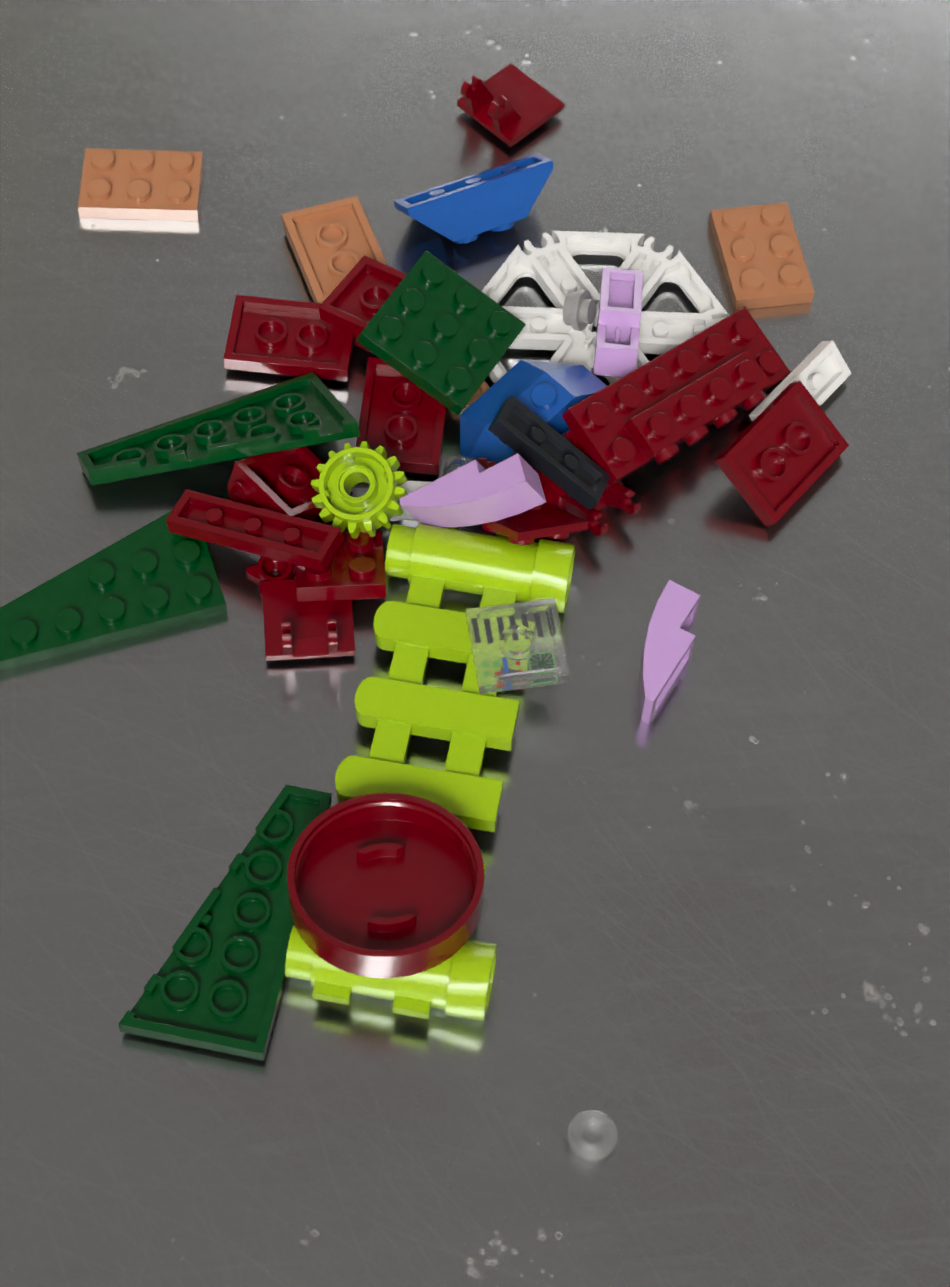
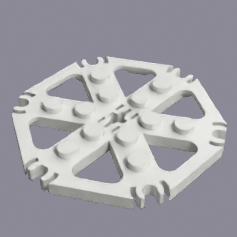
[482,230,729,384]

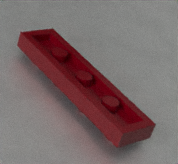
[166,489,344,572]

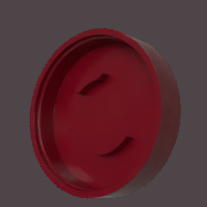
[287,793,484,978]

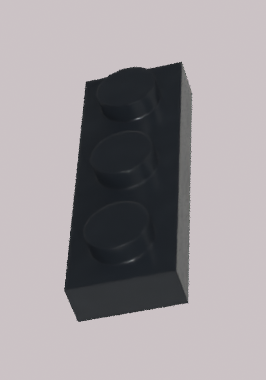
[488,395,611,510]

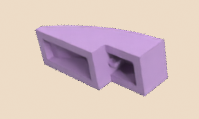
[593,267,643,378]
[400,453,546,528]
[639,580,701,724]

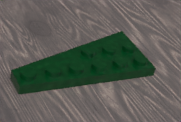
[77,372,360,485]
[0,511,227,671]
[118,785,332,1061]

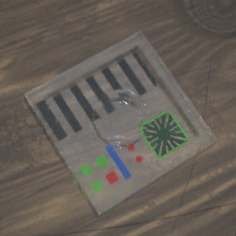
[466,598,570,694]

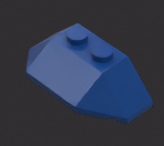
[393,153,554,244]
[460,360,607,467]

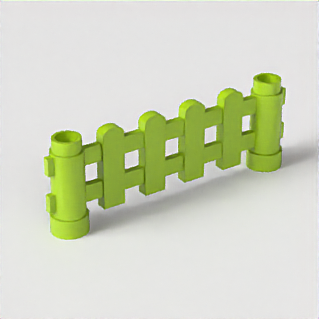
[285,524,576,1022]

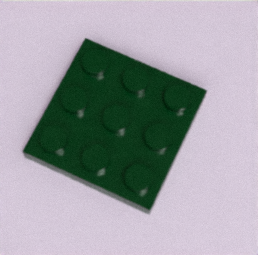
[356,250,526,416]

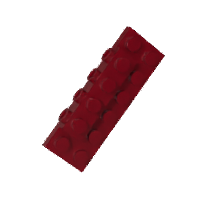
[562,307,791,486]

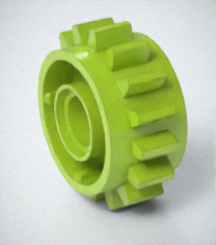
[311,441,408,539]

